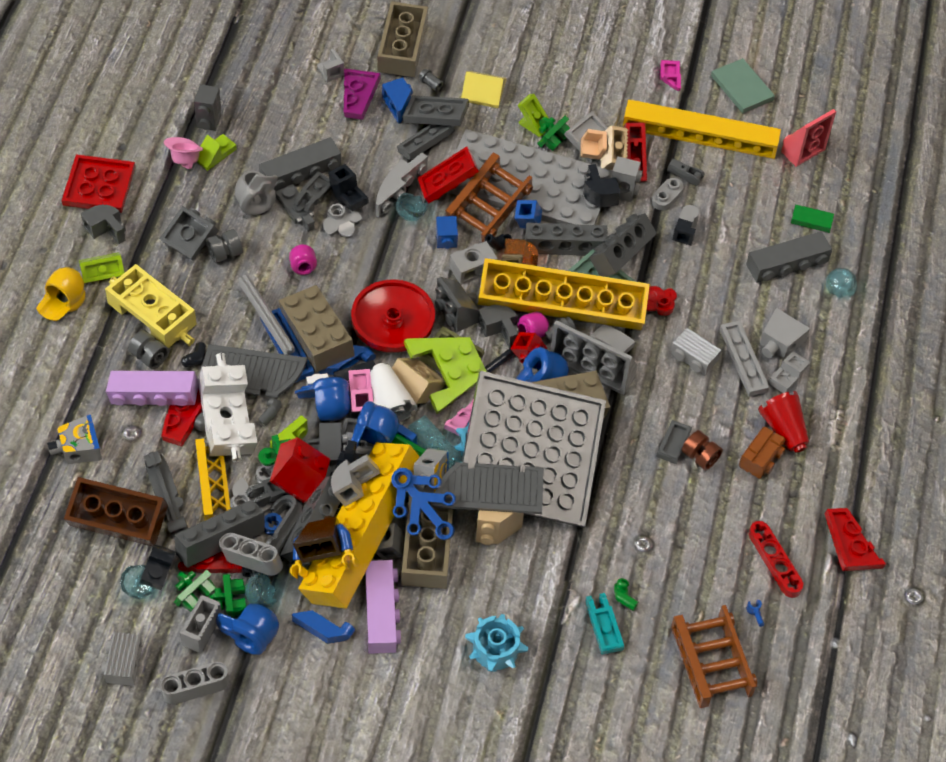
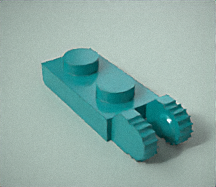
[585,593,624,655]

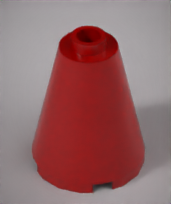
[758,391,809,453]

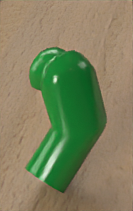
[614,578,639,611]

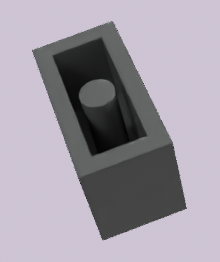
[194,84,222,131]

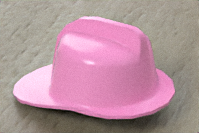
[164,137,203,169]

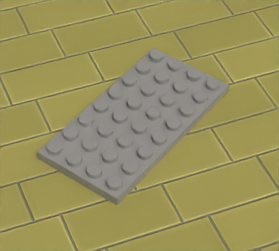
[447,129,613,225]

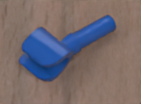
[746,600,764,627]

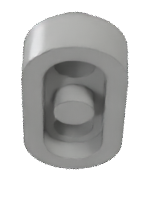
[652,178,683,210]

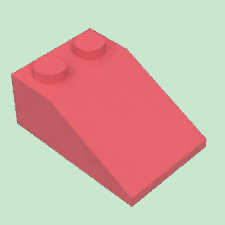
[781,109,836,167]

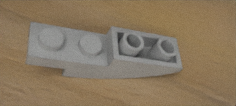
[376,153,428,218]

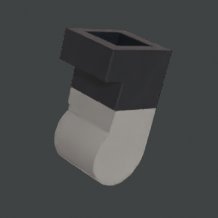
[672,205,699,246]

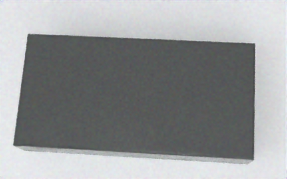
[656,420,692,464]
[319,423,341,464]

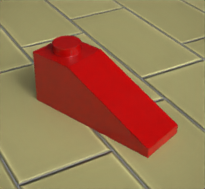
[623,123,647,182]

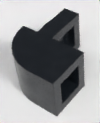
[328,164,369,212]
[583,164,621,207]
[139,544,176,590]

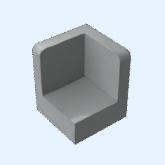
[317,48,344,82]

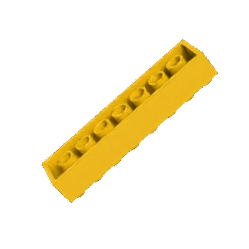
[477,258,650,330]
[298,442,419,609]

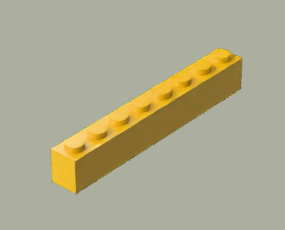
[623,99,781,159]

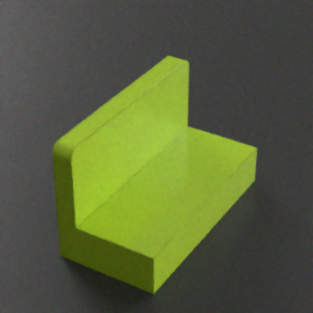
[79,252,124,283]

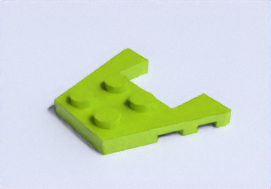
[404,337,487,414]

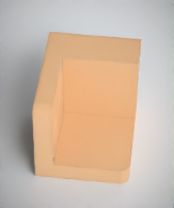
[581,129,607,160]

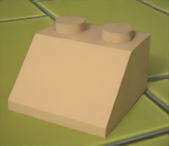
[392,358,446,404]
[476,510,524,545]

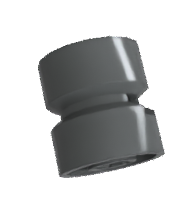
[206,229,243,263]
[128,330,169,369]

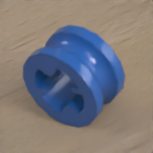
[264,513,282,536]

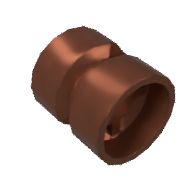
[682,430,723,470]

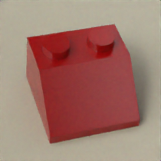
[270,437,330,503]

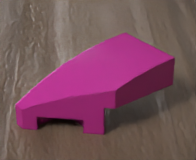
[660,60,681,91]

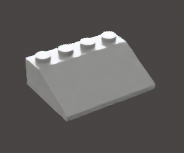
[550,321,638,395]

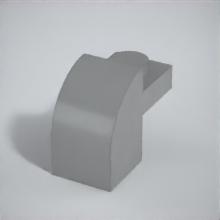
[331,454,380,507]

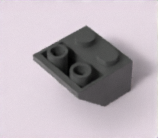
[435,277,479,332]

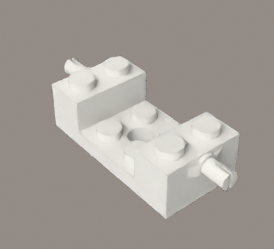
[198,353,257,462]

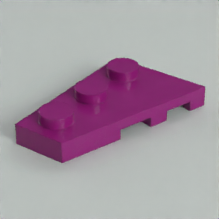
[344,68,381,120]

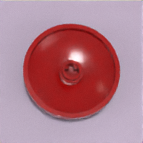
[351,279,435,353]

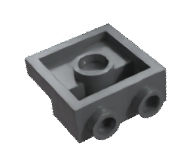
[159,206,219,261]

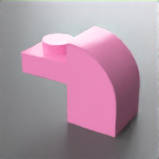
[348,369,373,413]

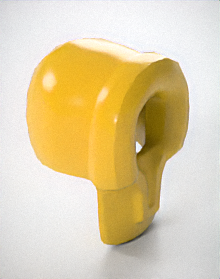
[36,267,86,321]

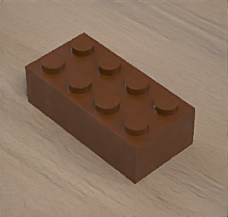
[64,477,168,547]

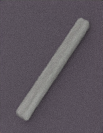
[238,275,295,355]

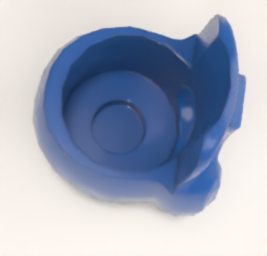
[516,347,569,382]
[295,377,351,422]
[351,401,399,447]
[216,604,279,655]

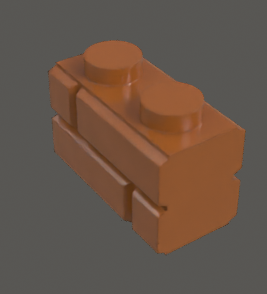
[739,427,786,479]

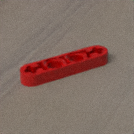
[749,521,804,598]

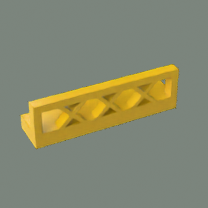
[195,438,231,520]

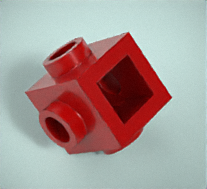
[511,332,547,364]

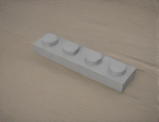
[719,321,770,397]

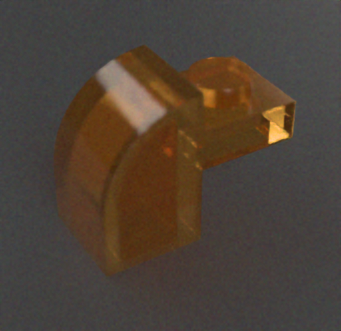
[504,239,538,266]

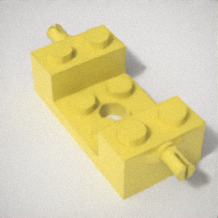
[105,264,197,348]

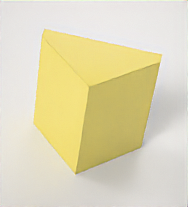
[461,71,506,108]

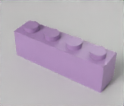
[106,371,199,406]
[365,560,401,654]

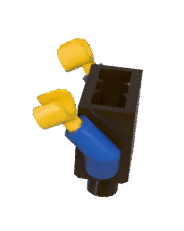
[290,516,359,579]

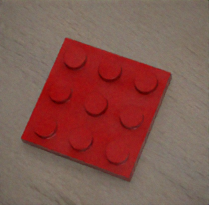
[61,154,136,213]

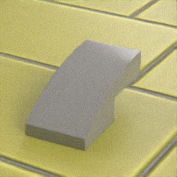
[590,324,636,353]
[768,351,810,393]

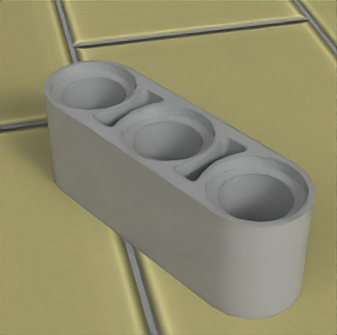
[219,533,283,576]
[160,662,229,705]

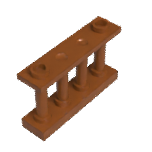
[445,152,533,242]
[671,605,757,708]

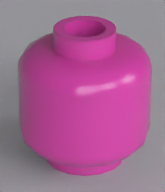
[289,245,317,275]
[517,311,549,338]

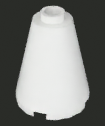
[370,363,417,422]

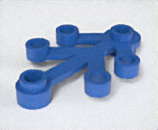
[391,468,456,540]

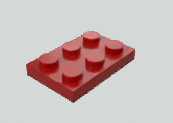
[417,146,479,204]

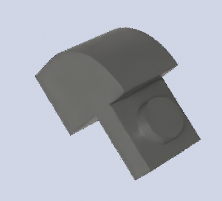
[81,205,126,244]
[478,305,519,348]

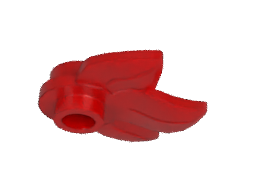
[646,286,677,316]

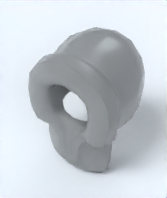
[235,171,278,215]

